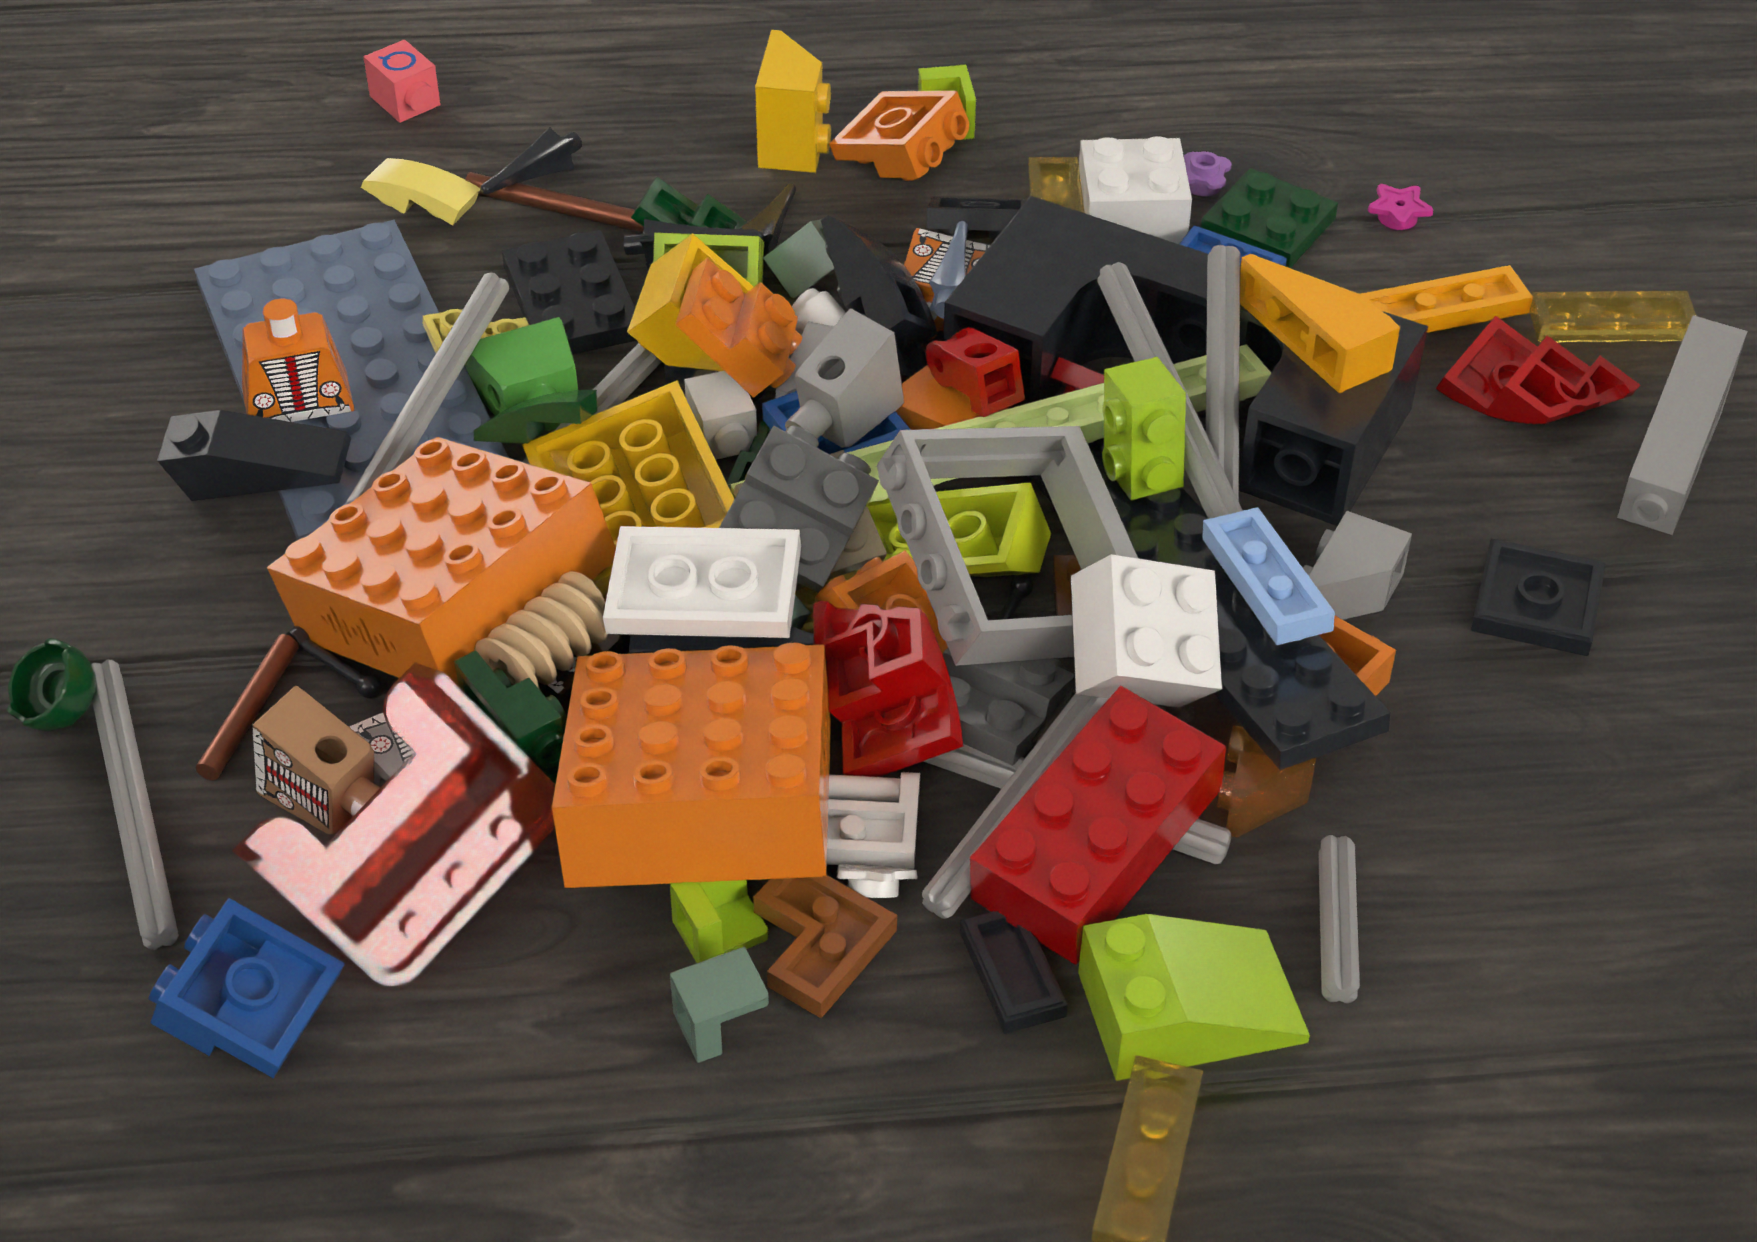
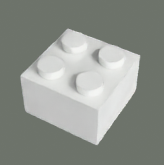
[1077,137,1192,244]
[1071,554,1222,707]

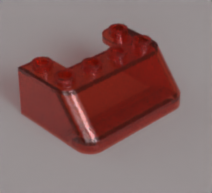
[232,662,556,986]

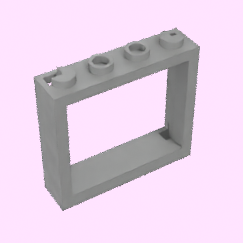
[877,426,1138,666]

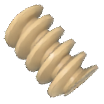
[474,571,608,689]

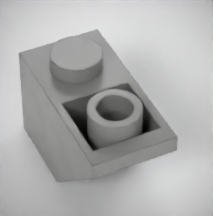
[1303,511,1412,620]

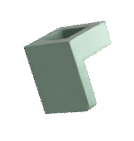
[763,219,835,298]
[670,947,769,1063]

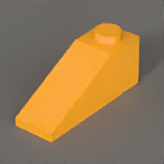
[1240,254,1400,393]

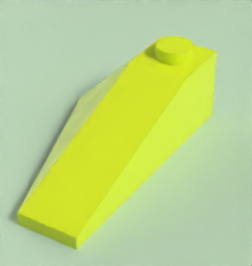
[867,482,1051,577]

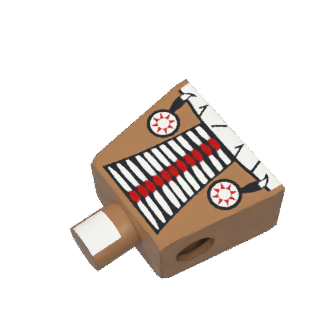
[253,685,395,834]

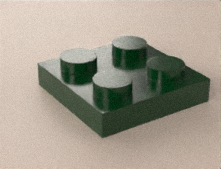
[1201,168,1338,268]

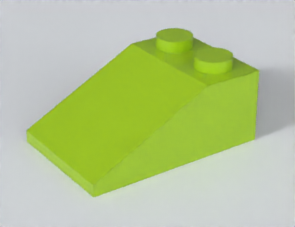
[1078,914,1310,1081]

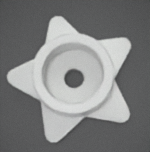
[837,864,918,898]

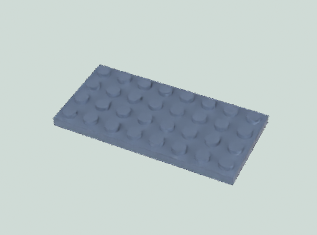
[194,220,509,540]

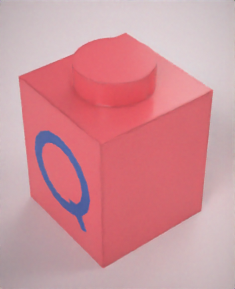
[363,39,440,123]

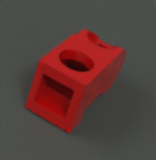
[926,327,1025,417]

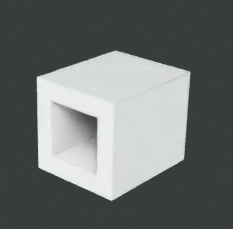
[684,371,757,460]

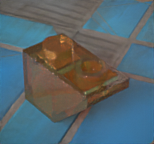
[1217,725,1316,837]

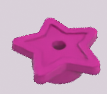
[1368,184,1433,230]

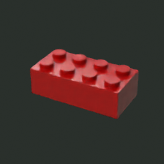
[970,685,1226,965]

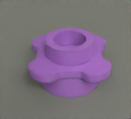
[1184,152,1232,196]

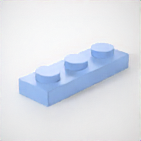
[1203,507,1335,645]

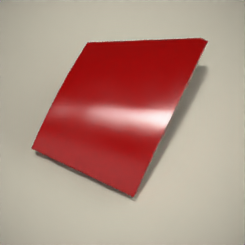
[1435,316,1640,424]
[813,601,963,777]

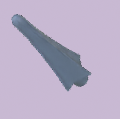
[929,221,968,319]

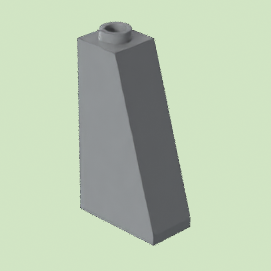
[1617,315,1748,535]

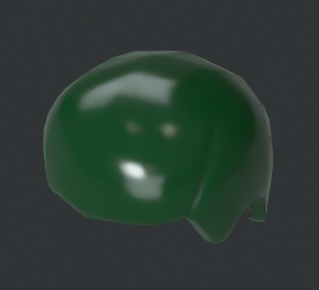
[7,638,96,732]

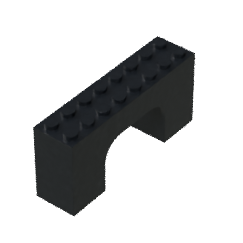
[943,196,1428,526]

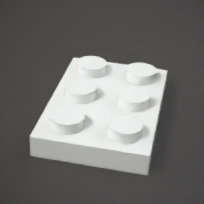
[603,526,801,638]

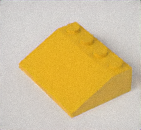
[522,381,735,595]

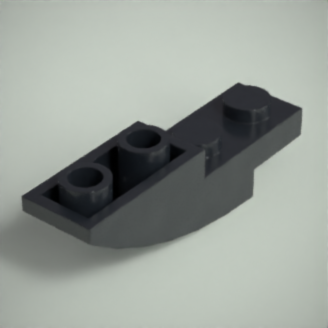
[821,215,938,383]

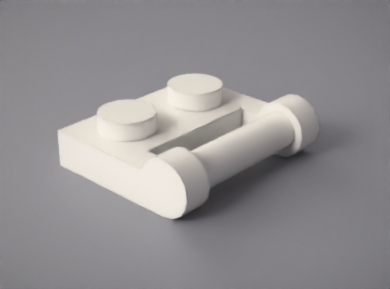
[827,772,920,869]

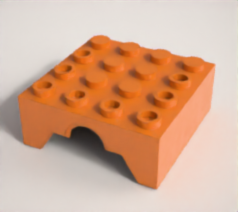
[267,437,616,699]
[552,643,831,888]

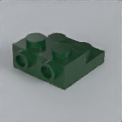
[454,650,567,820]

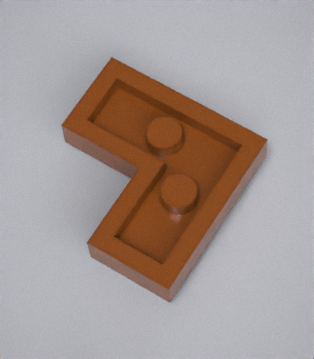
[753,875,897,1018]

